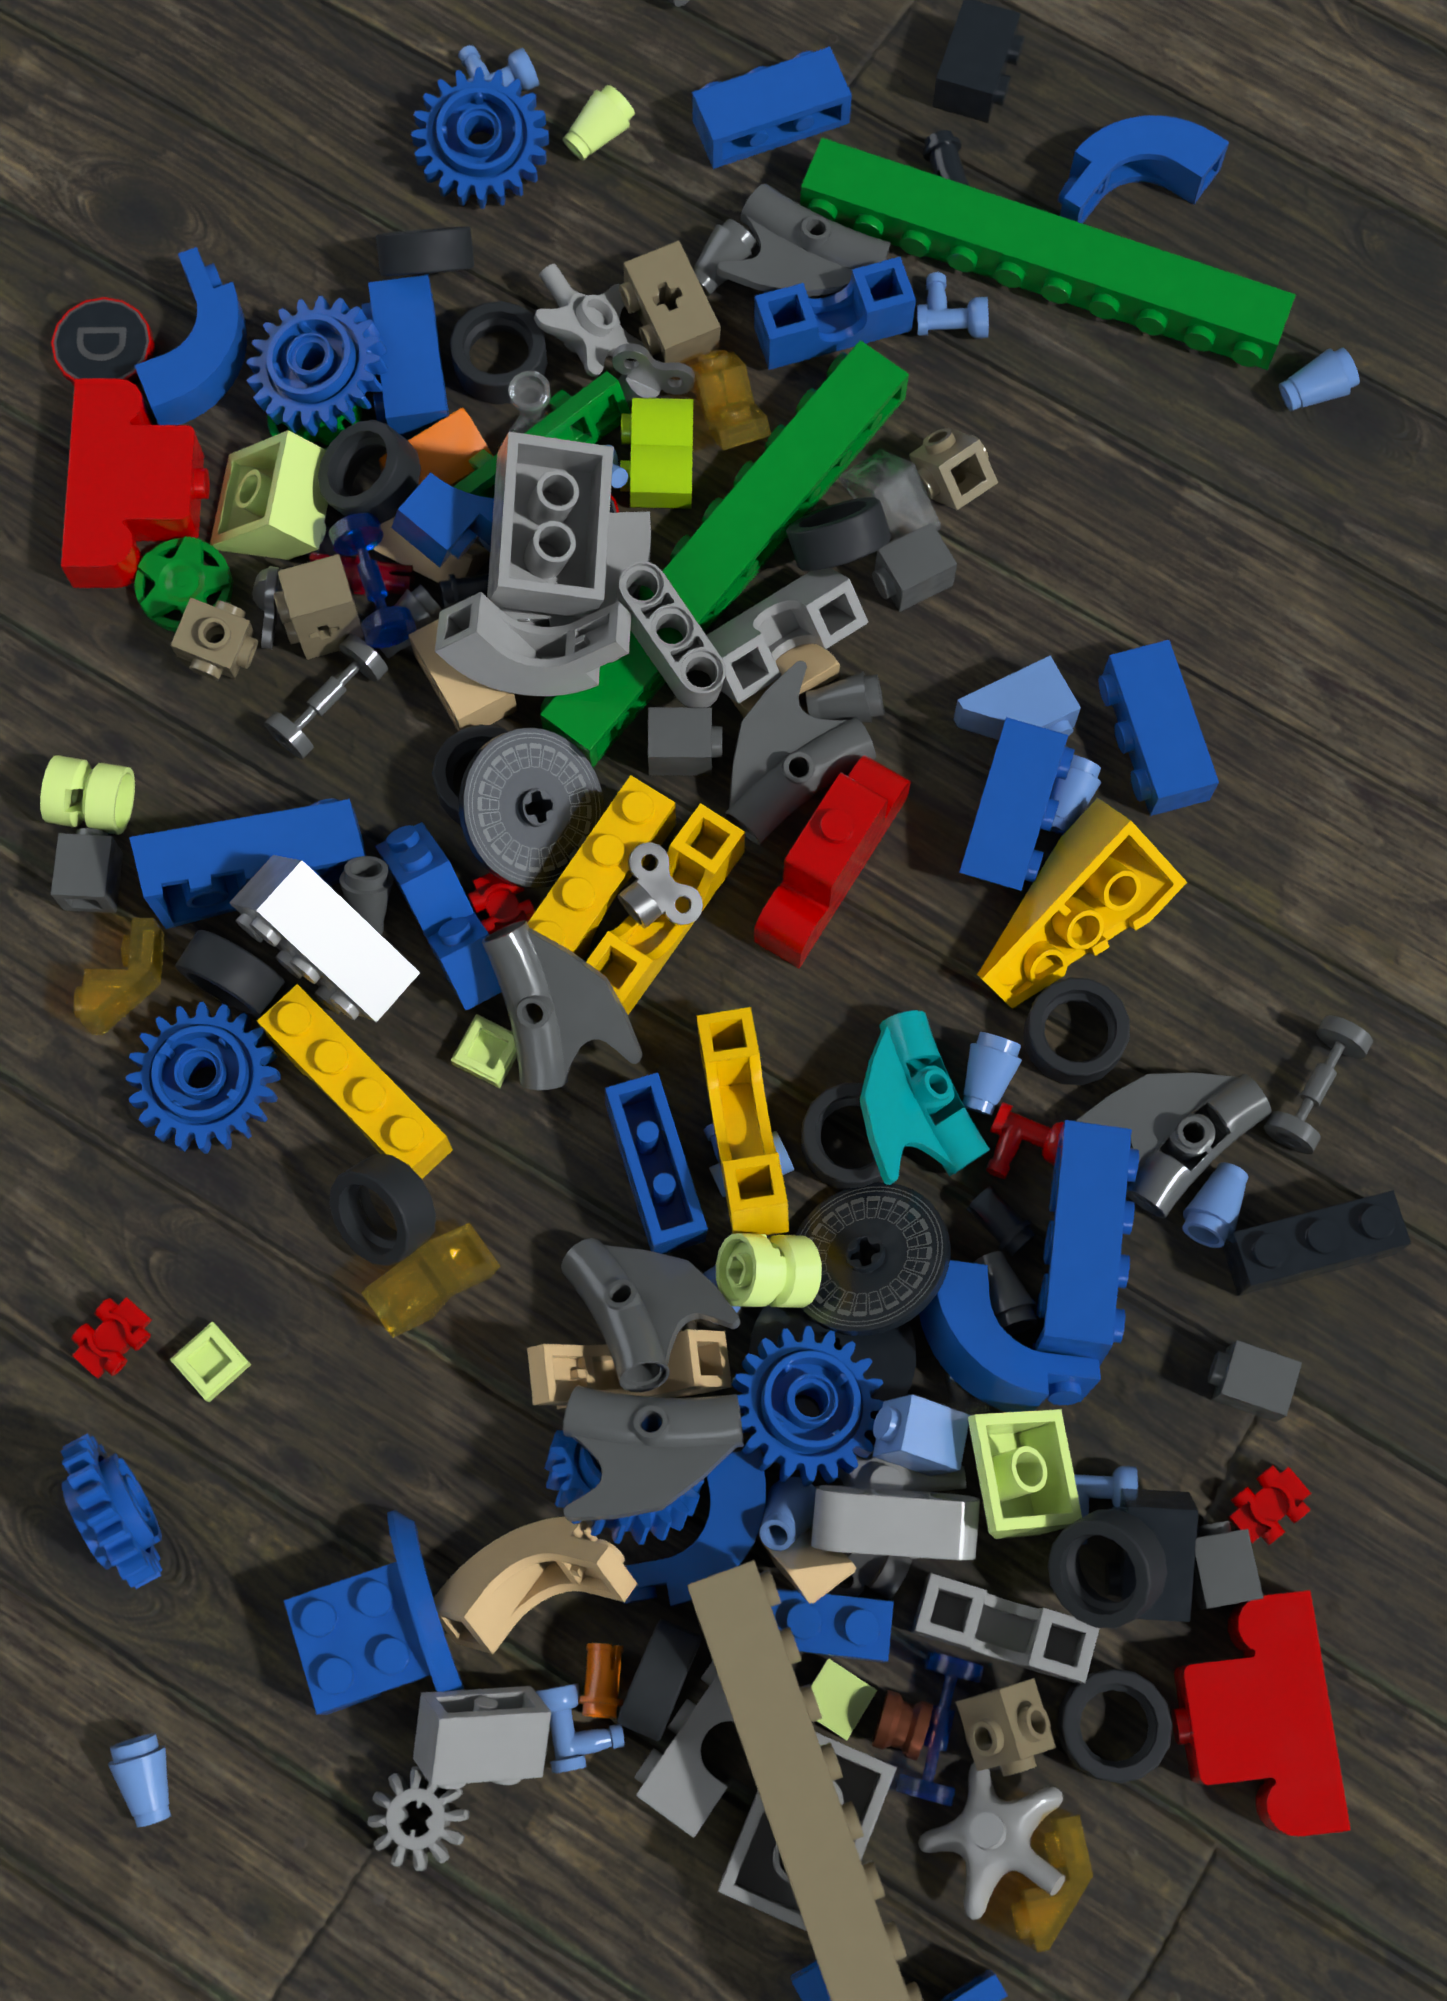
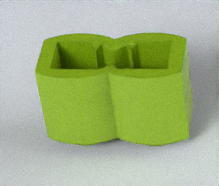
[620,398,693,509]

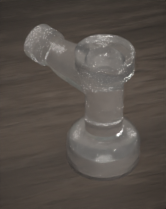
[498,371,551,451]

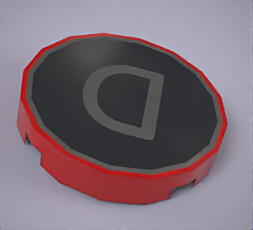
[51,297,155,386]

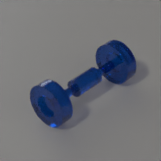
[329,513,416,648]
[895,1651,984,1806]

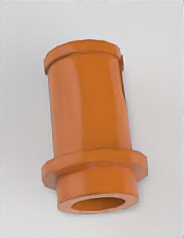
[578,1643,624,1718]

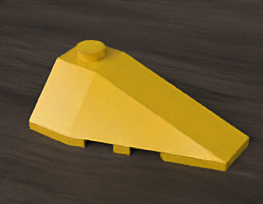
[977,798,1187,1008]

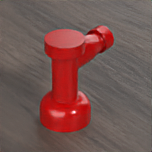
[986,1102,1064,1179]

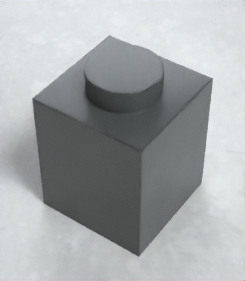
[872,522,957,612]
[648,707,722,776]
[51,828,123,913]
[1208,1340,1302,1422]
[1192,1521,1263,1611]

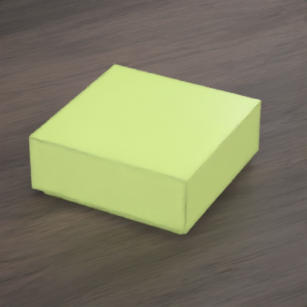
[451,1014,517,1089]
[170,1321,252,1402]
[811,1658,877,1741]

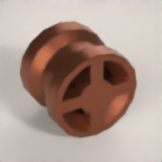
[872,1690,933,1761]

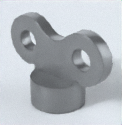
[612,343,695,408]
[252,566,283,650]
[618,842,703,929]
[829,1553,912,1600]

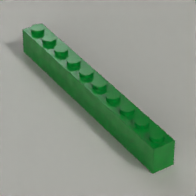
[800,138,1296,370]
[540,340,909,768]

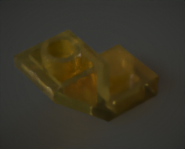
[689,350,771,450]
[74,918,165,1035]
[362,1223,501,1338]
[1011,1813,1093,1952]

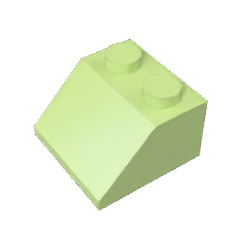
[210,430,328,560]
[968,1409,1082,1539]

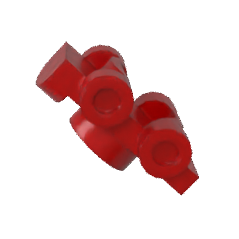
[467,873,536,935]
[71,1297,152,1379]
[1228,1465,1311,1545]

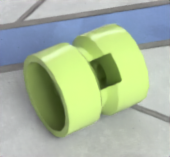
[40,755,135,835]
[716,1233,822,1308]

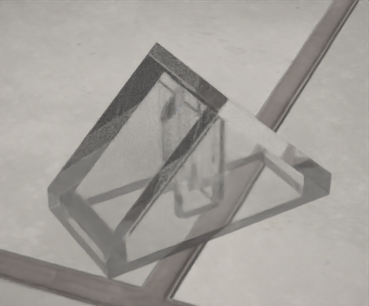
[839,449,941,543]

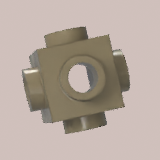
[909,427,998,510]
[170,597,258,681]
[956,1678,1056,1776]

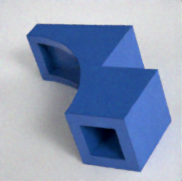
[391,472,494,568]
[375,822,502,1010]

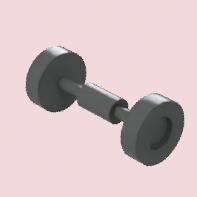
[264,634,388,760]
[1264,1015,1373,1154]

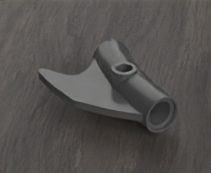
[717,183,891,297]
[725,660,876,845]
[482,920,642,1090]
[1076,1073,1272,1218]
[561,1238,740,1392]
[563,1386,744,1521]

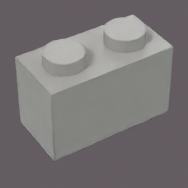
[413,1686,551,1789]

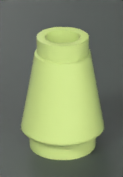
[563,85,635,160]

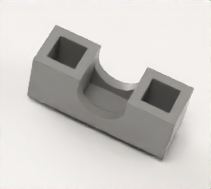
[706,568,869,704]
[911,1573,1099,1684]
[634,1661,734,1838]

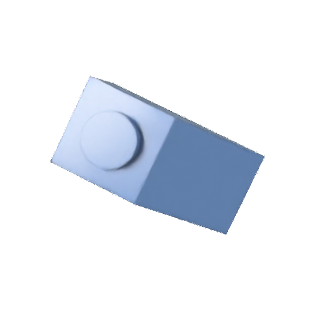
[953,656,1081,740]

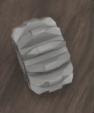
[368,1766,469,1871]

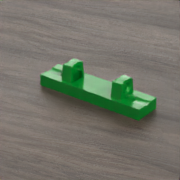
[454,371,631,498]

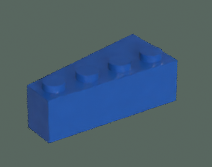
[129,798,367,929]
[1032,1120,1139,1365]

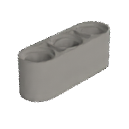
[616,561,726,708]
[811,1485,980,1560]

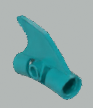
[860,1010,990,1185]

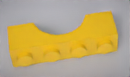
[528,775,676,959]
[586,803,745,1015]
[257,984,453,1179]
[697,1007,789,1235]

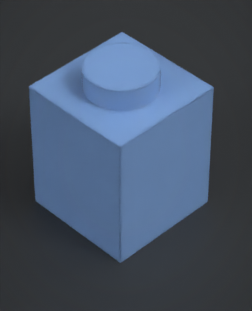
[873,1394,970,1476]

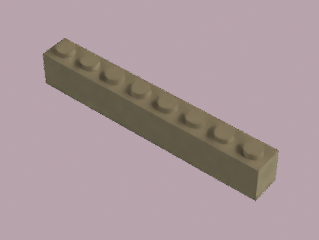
[687,1561,923,2001]

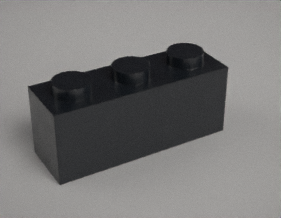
[1222,1190,1411,1296]

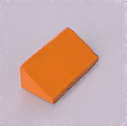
[379,408,493,487]

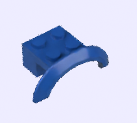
[284,1510,465,1715]

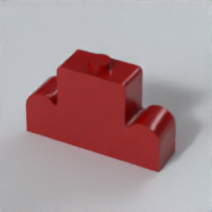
[61,378,210,588]
[754,755,911,969]
[1171,1590,1351,1837]

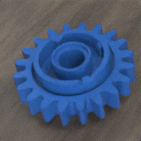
[411,67,549,209]
[246,296,388,436]
[126,1002,281,1154]
[731,1326,883,1487]
[544,1430,704,1545]
[61,1433,163,1589]

